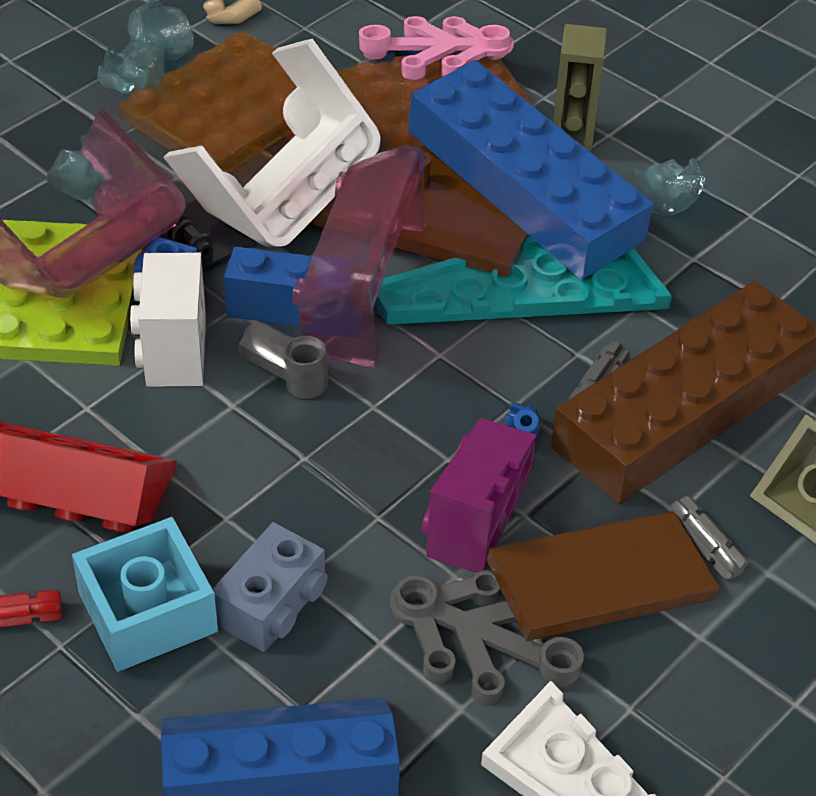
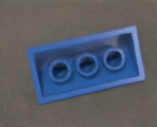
[161,697,400,796]

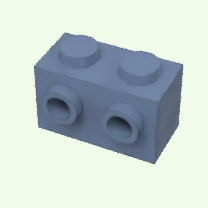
[212,522,328,653]

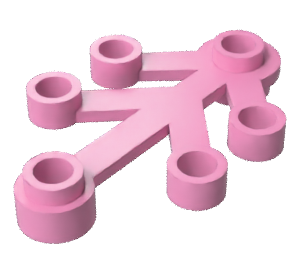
[359,16,514,80]

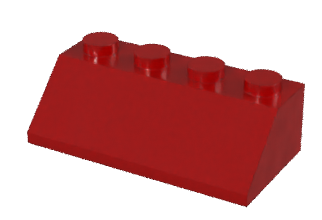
[0,421,177,532]

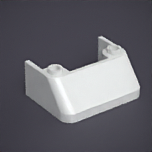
[163,38,380,247]

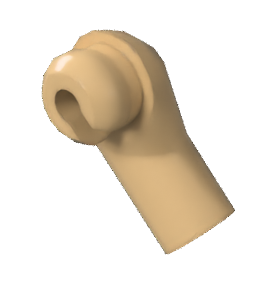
[203,0,262,24]

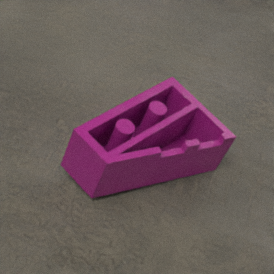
[421,418,536,573]

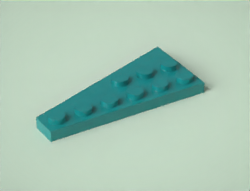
[369,236,672,325]

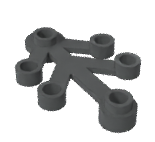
[389,570,584,706]

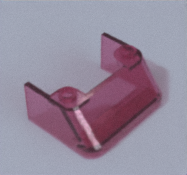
[0,109,186,298]
[292,145,425,368]

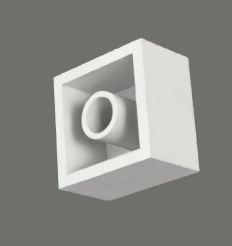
[130,253,206,387]

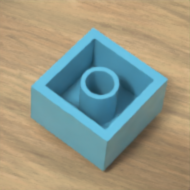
[72,517,218,672]

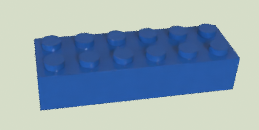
[408,60,654,280]

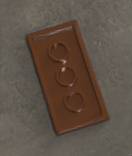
[487,511,719,641]

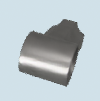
[238,320,328,399]

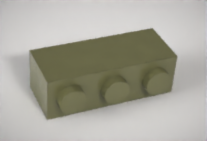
[553,24,607,152]

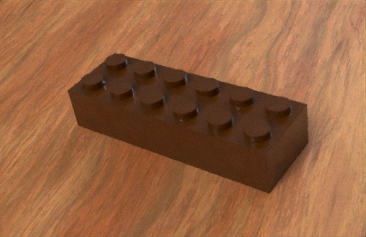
[551,280,816,505]

